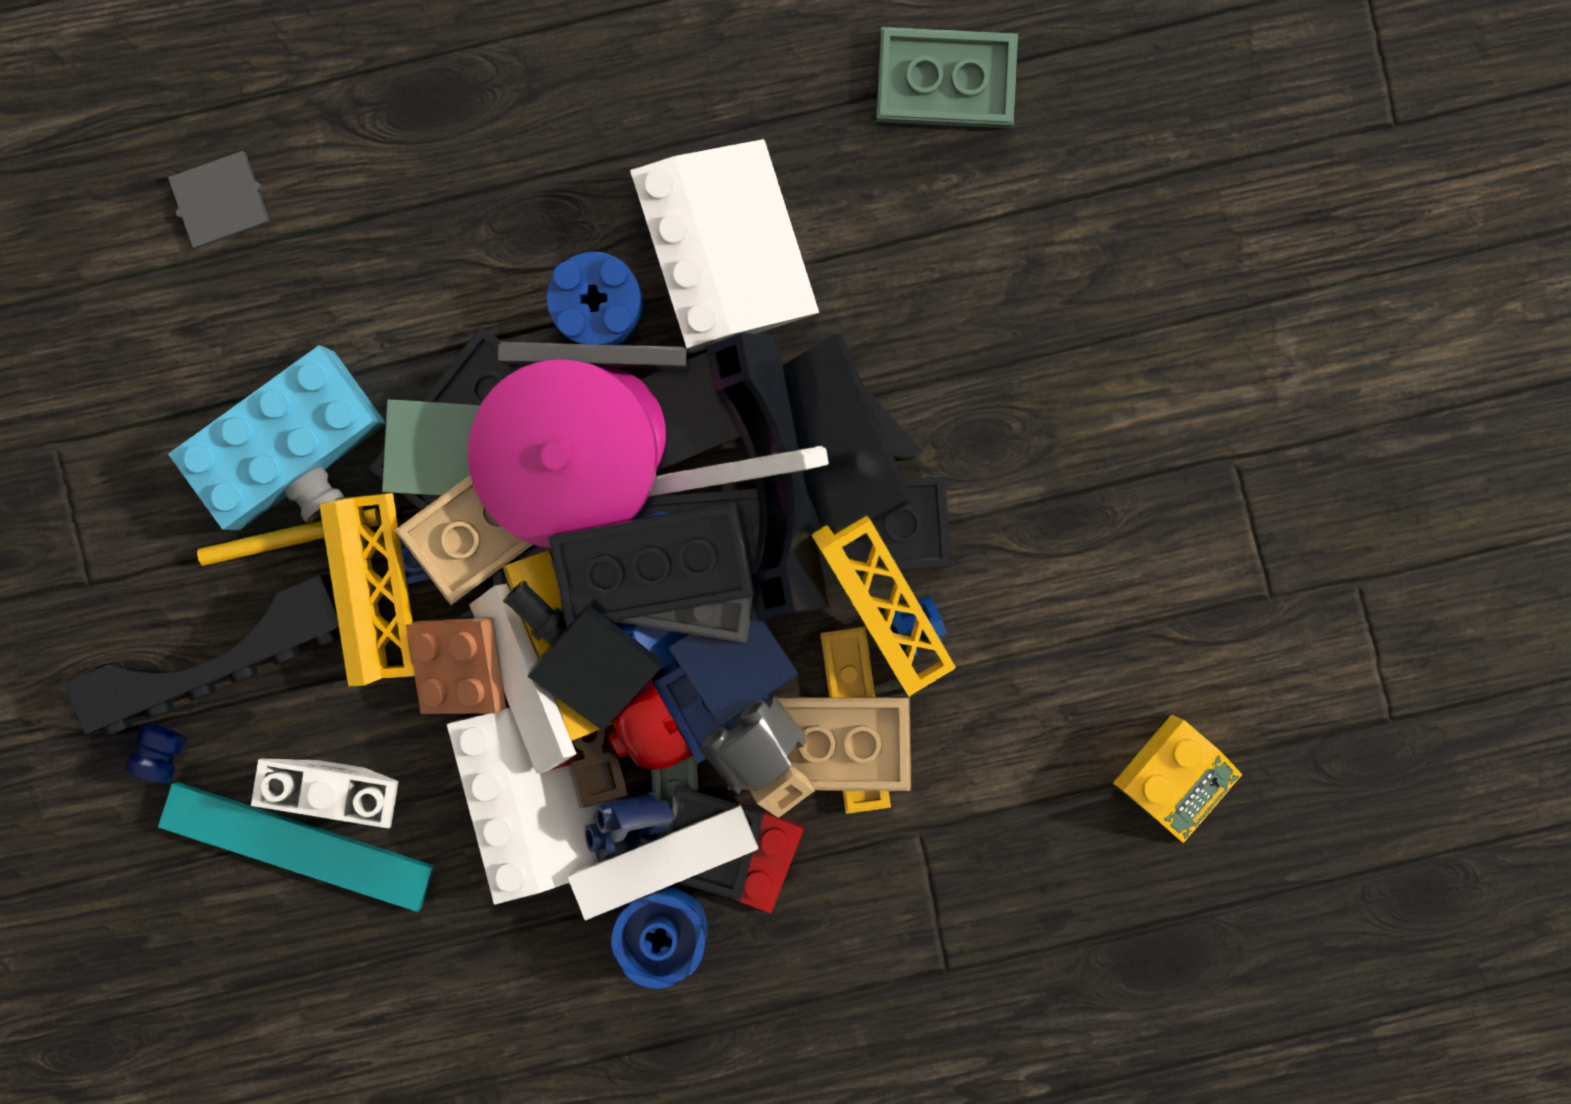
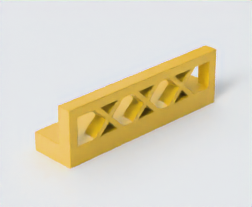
[319,493,415,686]
[811,516,956,696]

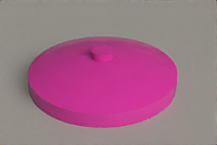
[468,359,658,549]

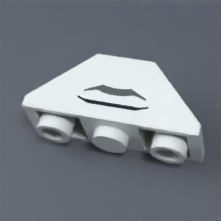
[251,759,398,828]

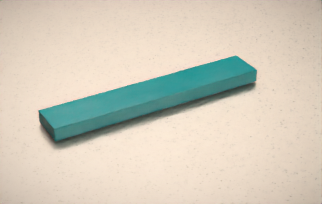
[158,782,435,912]

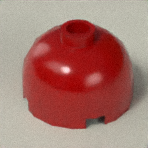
[608,678,693,770]

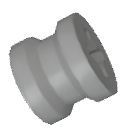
[284,467,344,523]

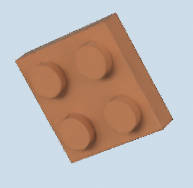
[406,618,506,714]

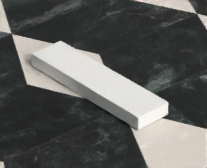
[648,446,829,497]
[469,584,576,774]
[568,804,758,920]

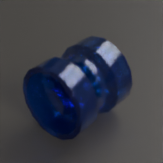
[125,724,187,783]

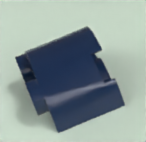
[585,791,675,862]

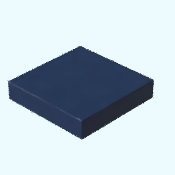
[669,606,799,726]

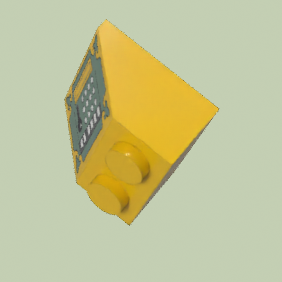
[1113,715,1242,843]

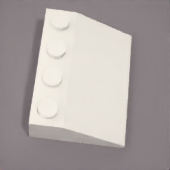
[630,139,819,354]
[447,706,618,905]

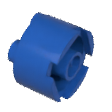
[547,252,645,345]
[611,885,707,989]

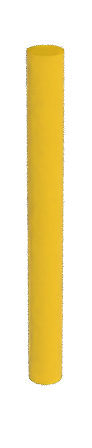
[197,508,381,566]

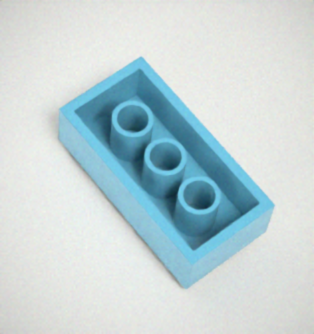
[168,345,386,530]

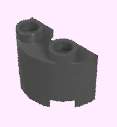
[699,694,806,794]

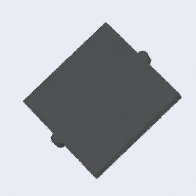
[168,151,270,249]

